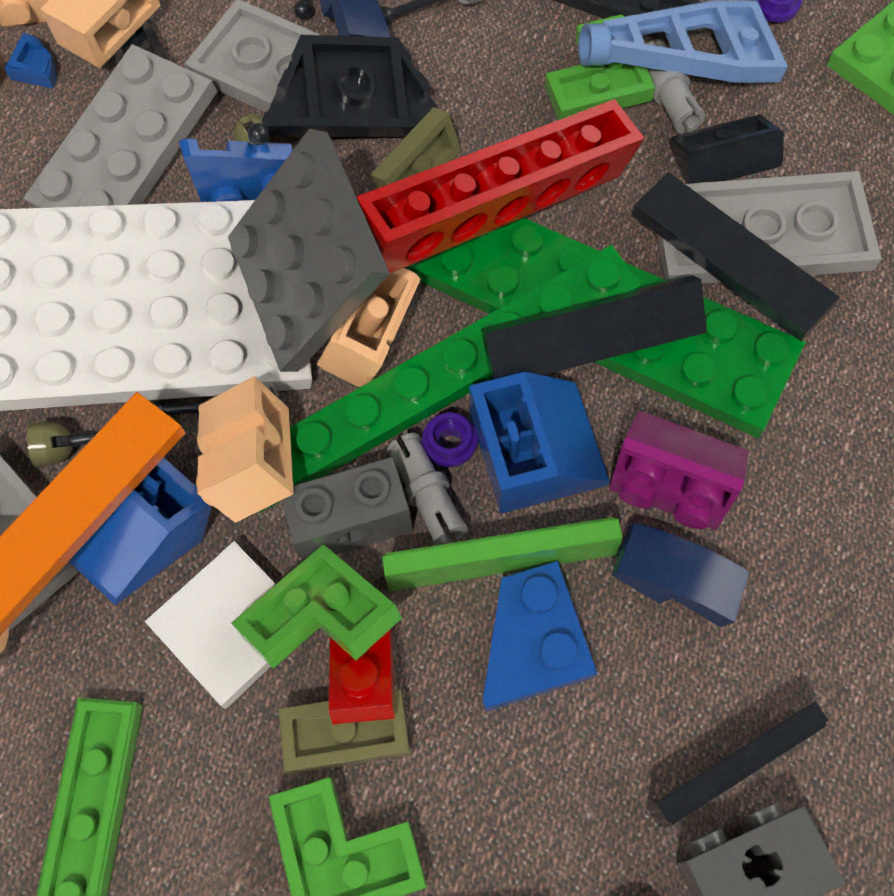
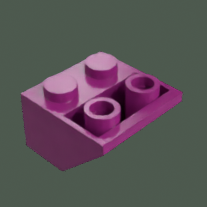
[609,410,749,530]

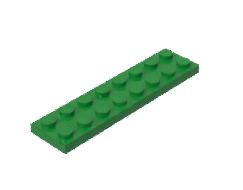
[404,217,806,439]

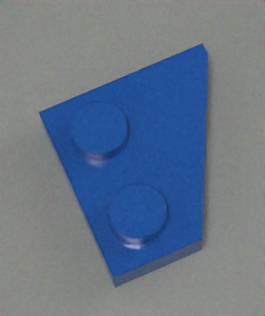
[179,139,293,202]
[483,561,597,712]

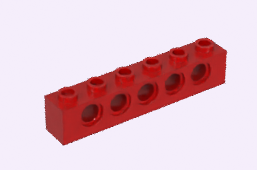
[356,99,644,273]

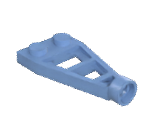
[578,0,788,83]

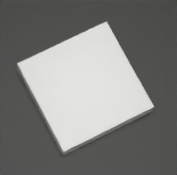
[145,541,276,710]

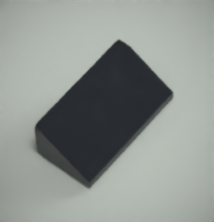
[669,114,784,184]

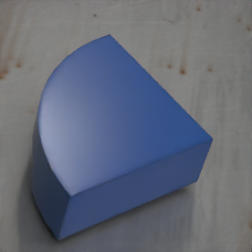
[4,33,57,89]

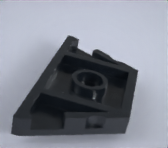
[262,34,454,137]

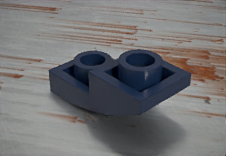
[319,0,391,37]
[611,523,750,627]

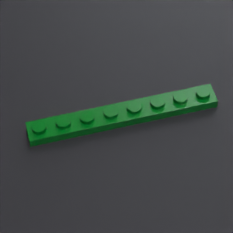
[258,244,642,513]

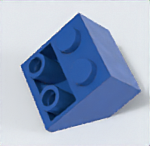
[469,372,610,514]
[68,457,212,605]

